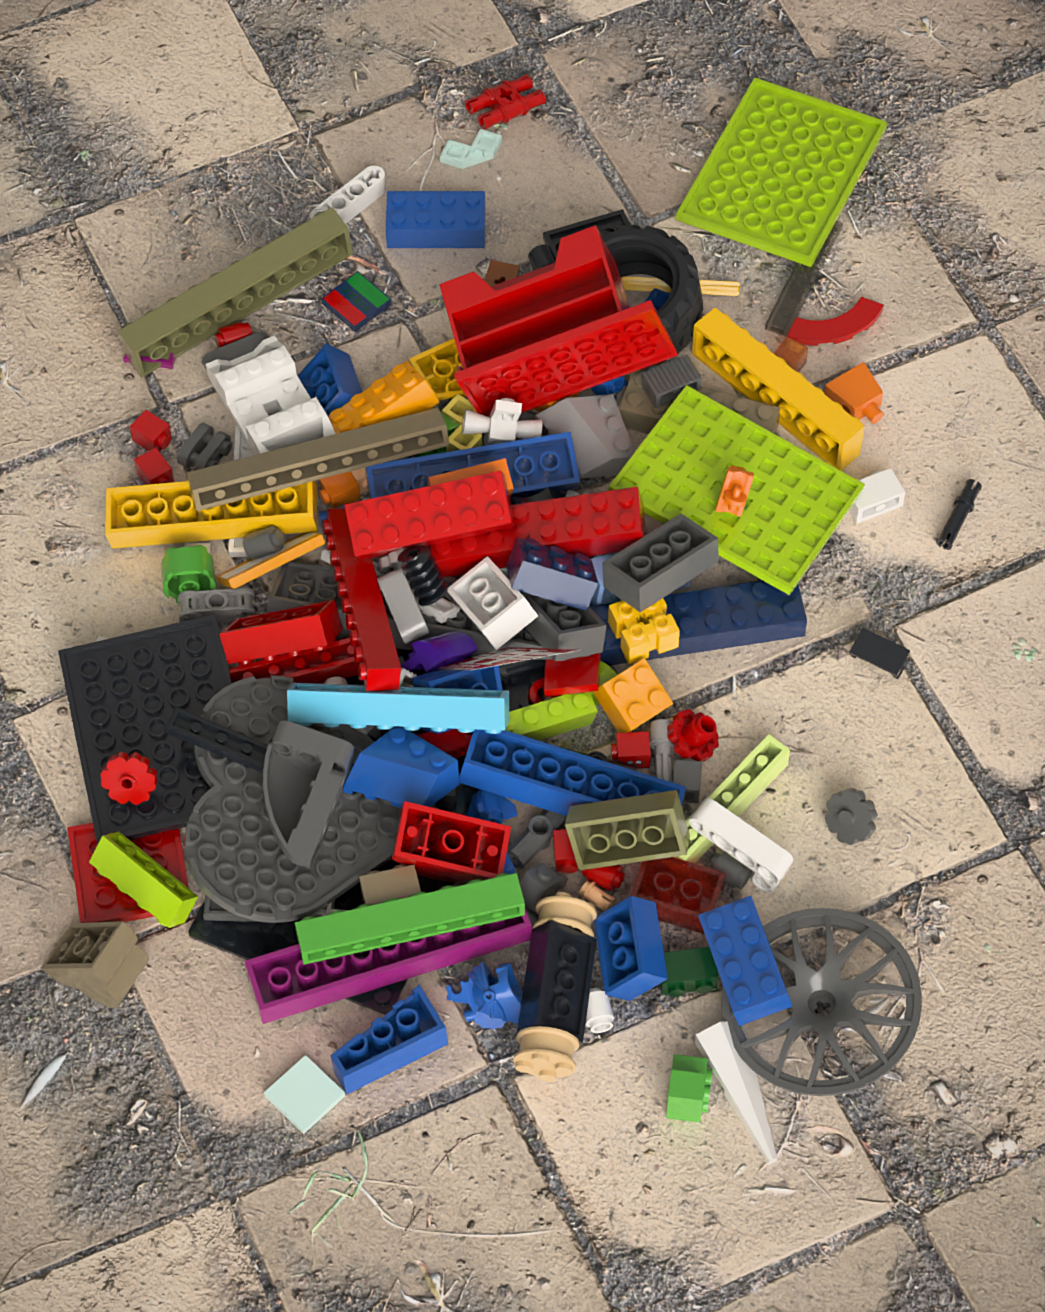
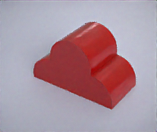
[392,801,511,882]

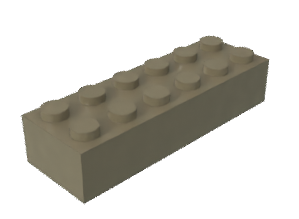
[619,370,780,434]

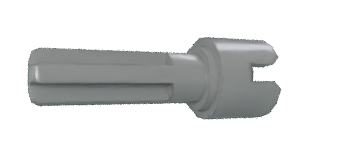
[648,719,674,782]

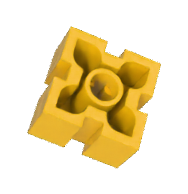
[608,598,680,665]

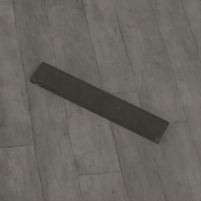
[765,221,843,337]

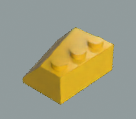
[408,338,466,400]

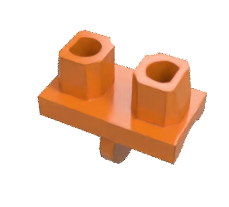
[715,465,754,517]

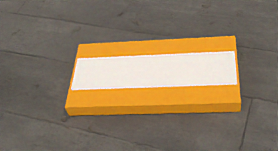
[216,532,325,589]

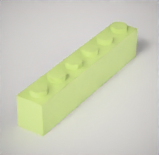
[663,734,790,875]

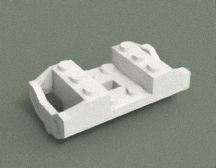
[206,335,336,455]

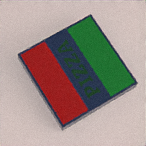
[321,271,392,332]

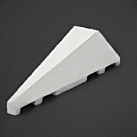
[695,1021,777,1165]

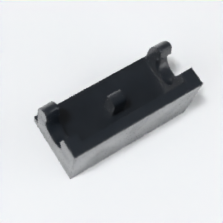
[849,628,910,679]

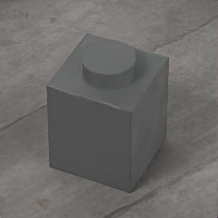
[673,759,702,803]

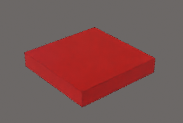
[544,653,601,697]

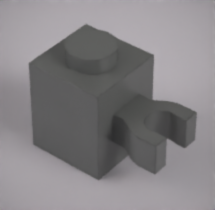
[520,863,568,913]

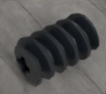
[397,545,448,606]

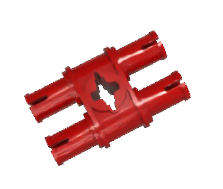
[465,74,546,130]

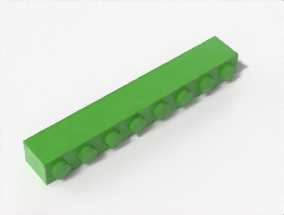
[295,873,525,965]

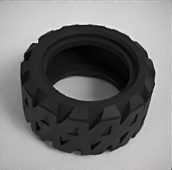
[600,225,703,368]

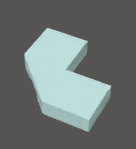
[440,129,503,169]

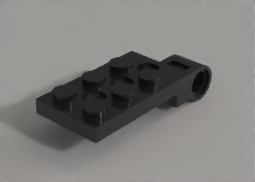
[528,209,631,270]

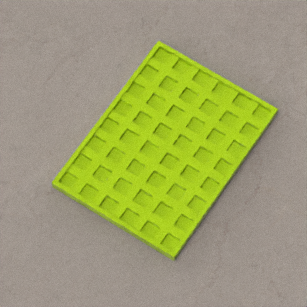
[608,385,865,595]

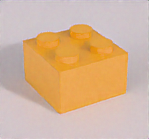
[593,658,673,733]

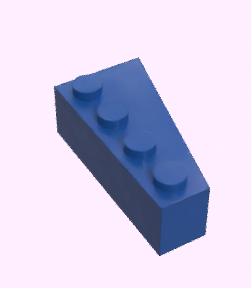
[331,984,448,1094]

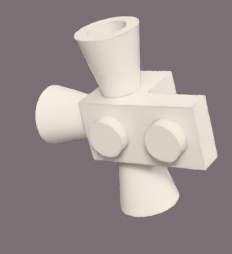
[462,398,542,446]

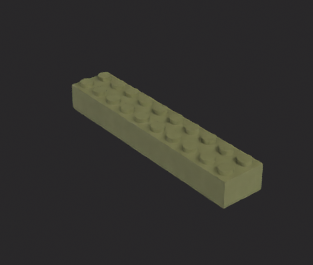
[118,207,353,378]

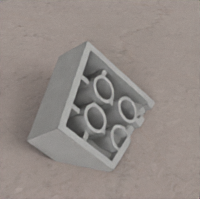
[535,394,635,478]

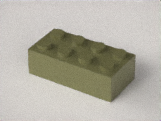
[565,790,690,870]

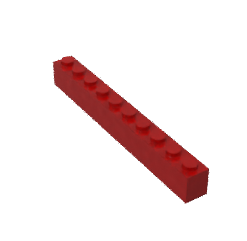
[322,509,401,691]

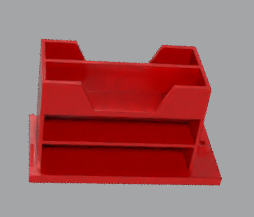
[439,225,678,417]

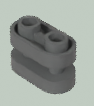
[177,423,233,470]

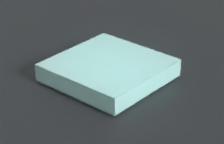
[264,1055,345,1134]

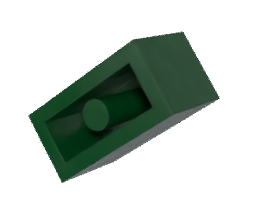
[660,947,719,997]

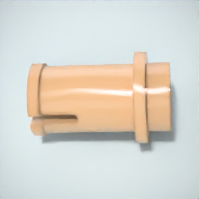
[578,881,616,912]

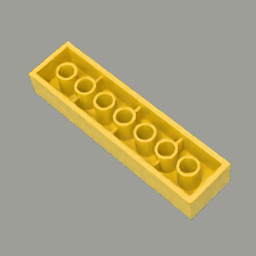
[692,308,864,471]
[105,481,318,549]

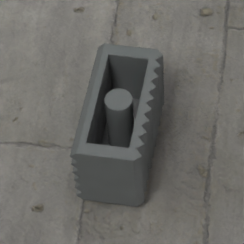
[642,355,702,408]

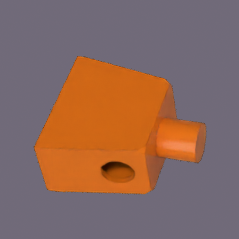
[824,362,884,424]

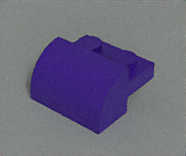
[401,631,478,673]

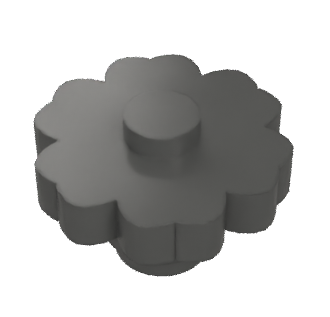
[825,788,878,845]

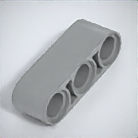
[377,568,430,644]

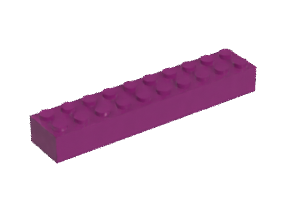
[244,909,532,1024]

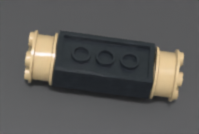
[513,892,597,1082]

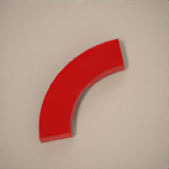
[786,297,884,346]

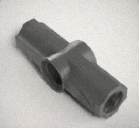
[507,809,567,869]

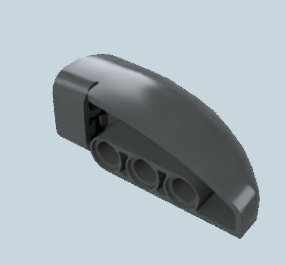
[263,720,354,869]

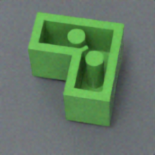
[666,1054,713,1123]

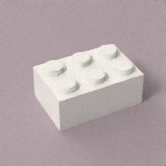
[447,556,538,650]

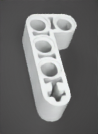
[310,166,386,229]
[689,798,793,893]

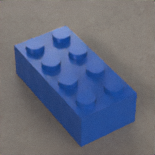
[386,191,485,248]
[698,896,793,1026]

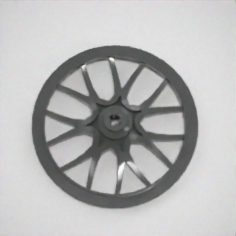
[721,908,922,1096]

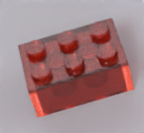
[629,857,726,934]

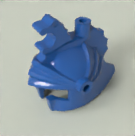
[446,962,523,1030]

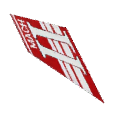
[437,647,579,670]

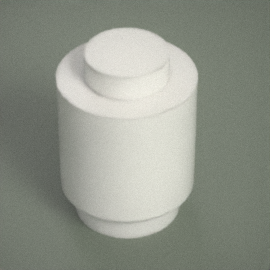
[586,988,614,1033]

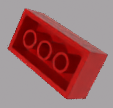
[219,600,343,666]

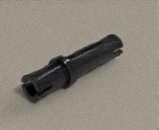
[936,479,982,550]

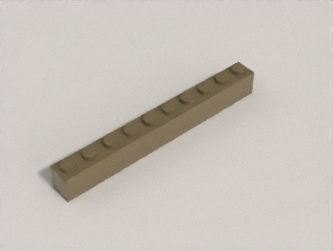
[186,408,449,511]

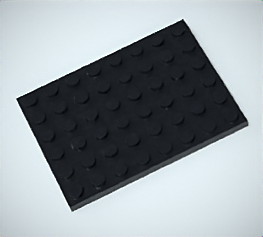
[58,614,232,844]

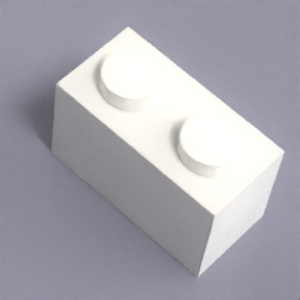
[849,468,905,523]

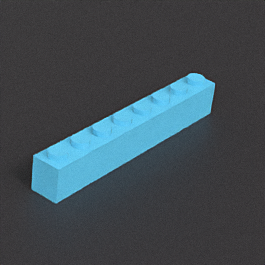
[287,683,509,734]

